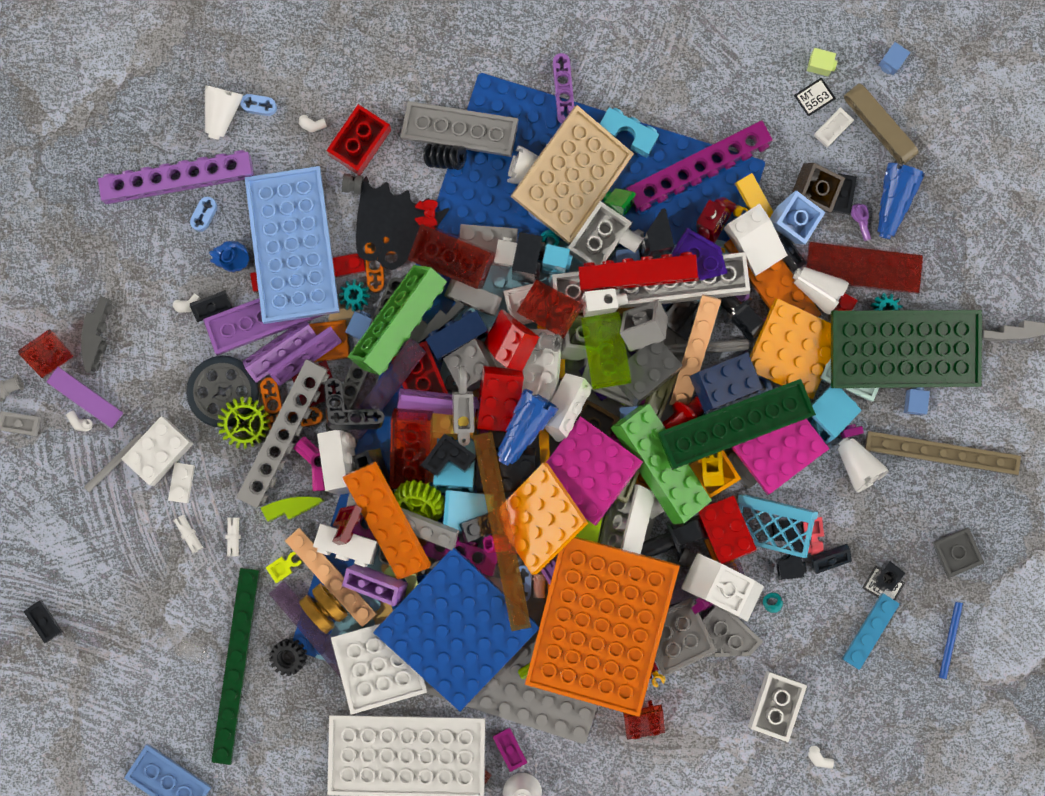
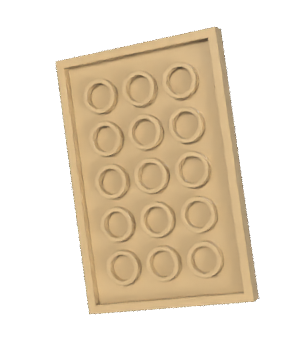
[510,105,634,244]

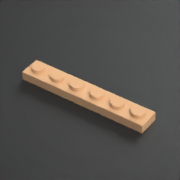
[669,294,721,405]
[285,528,377,627]

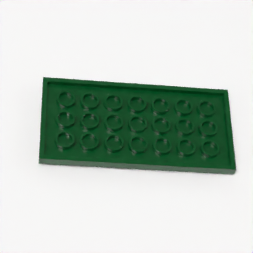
[831,310,982,388]

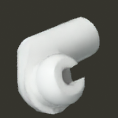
[299,115,327,132]
[173,293,201,313]
[66,410,93,432]
[808,746,834,769]

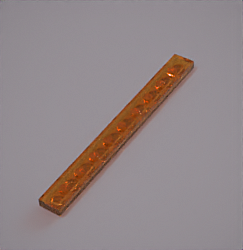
[473,432,531,631]

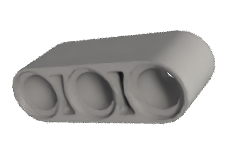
[444,278,502,317]

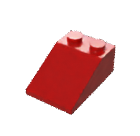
[484,309,540,371]

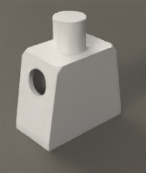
[581,289,628,317]

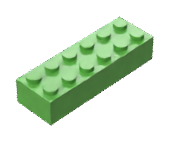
[348,265,447,375]
[611,404,712,524]

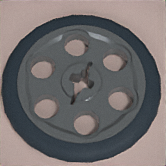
[186,356,259,428]

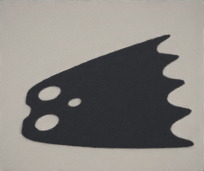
[356,176,449,270]

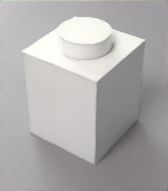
[494,237,517,267]

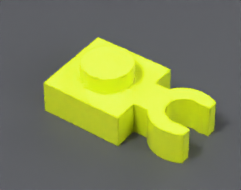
[265,552,302,584]

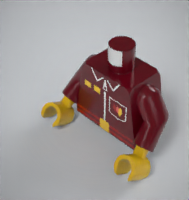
[696,197,748,253]

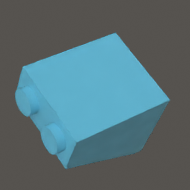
[807,386,862,445]
[433,436,477,494]
[443,490,498,535]

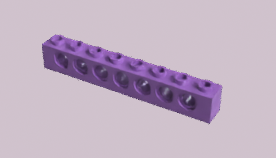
[98,150,254,204]

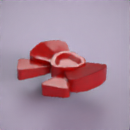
[415,199,438,227]

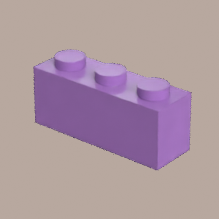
[342,564,408,606]

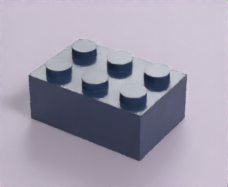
[426,310,489,364]
[689,352,763,412]

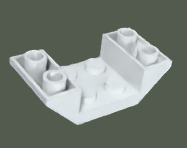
[681,553,764,622]

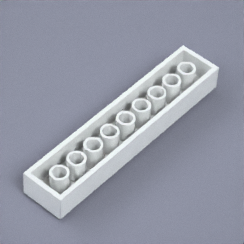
[552,252,750,315]

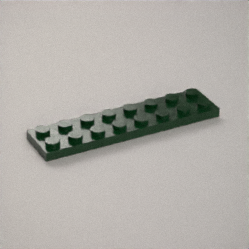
[657,379,816,470]

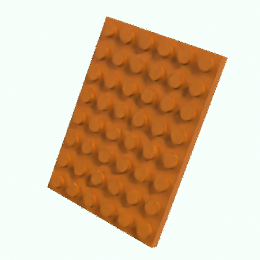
[525,537,680,717]

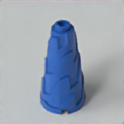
[877,163,925,240]
[497,388,559,466]

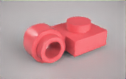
[802,517,824,555]

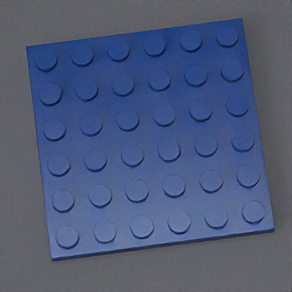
[373,548,540,711]

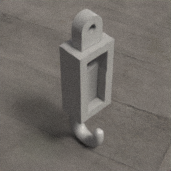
[452,366,474,446]

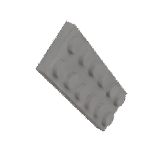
[400,101,519,157]

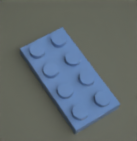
[124,744,212,796]

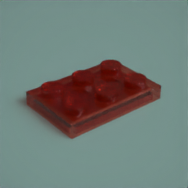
[517,279,584,339]

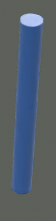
[939,602,963,679]

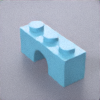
[600,107,659,158]
[542,244,573,275]

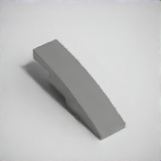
[982,320,1045,342]

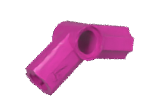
[293,436,325,491]

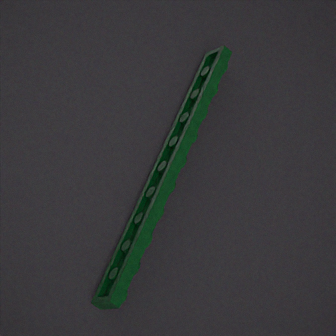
[211,568,260,765]

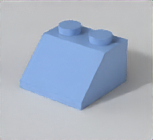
[770,191,825,244]

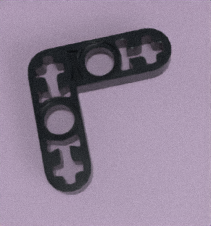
[324,378,384,430]

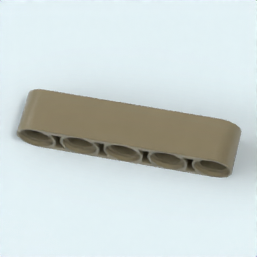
[844,83,919,165]

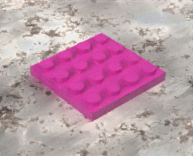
[546,416,643,526]
[732,419,829,495]

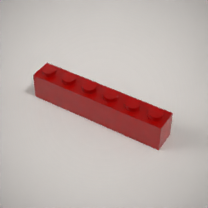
[578,252,699,293]

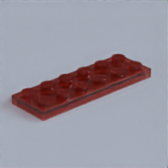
[806,242,923,294]

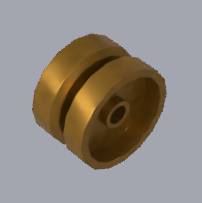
[299,583,348,634]

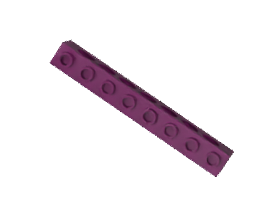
[626,120,773,212]
[352,514,500,576]

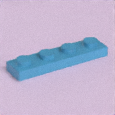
[842,593,900,670]

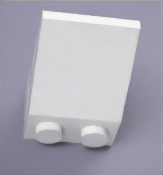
[724,204,788,276]

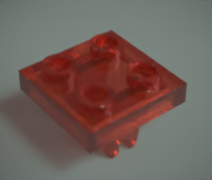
[18,329,74,378]
[623,700,665,740]

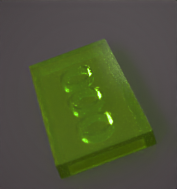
[581,312,632,389]

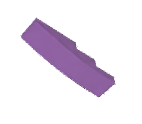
[46,367,123,428]

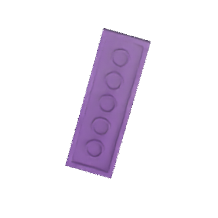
[203,298,323,355]

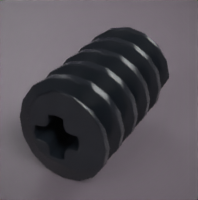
[423,143,467,170]

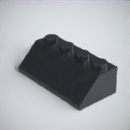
[639,208,675,259]

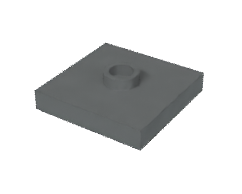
[932,527,984,578]

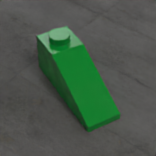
[603,188,636,217]

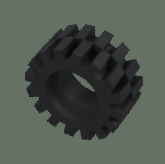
[269,638,308,676]

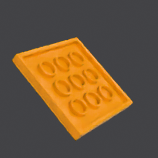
[750,298,831,399]
[496,463,588,575]

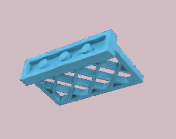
[737,494,818,558]

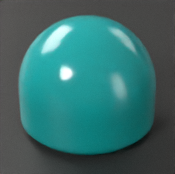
[541,230,559,249]
[763,593,783,613]

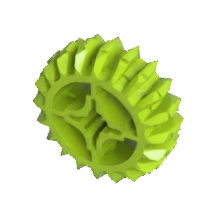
[217,396,270,449]
[394,479,445,522]

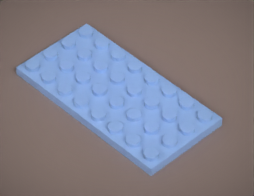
[245,166,340,324]

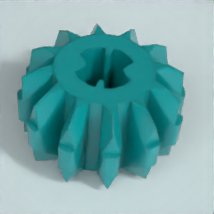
[338,279,371,312]
[870,293,903,310]

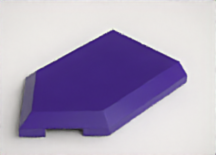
[671,228,728,281]

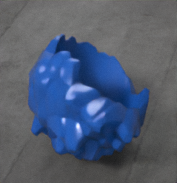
[209,240,250,272]

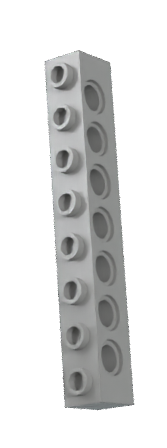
[236,359,330,508]

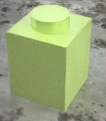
[806,48,838,77]

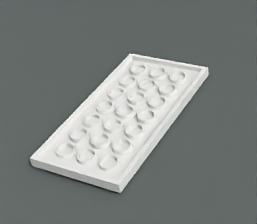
[327,715,486,796]

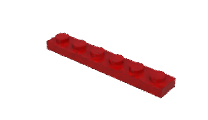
[250,253,366,293]

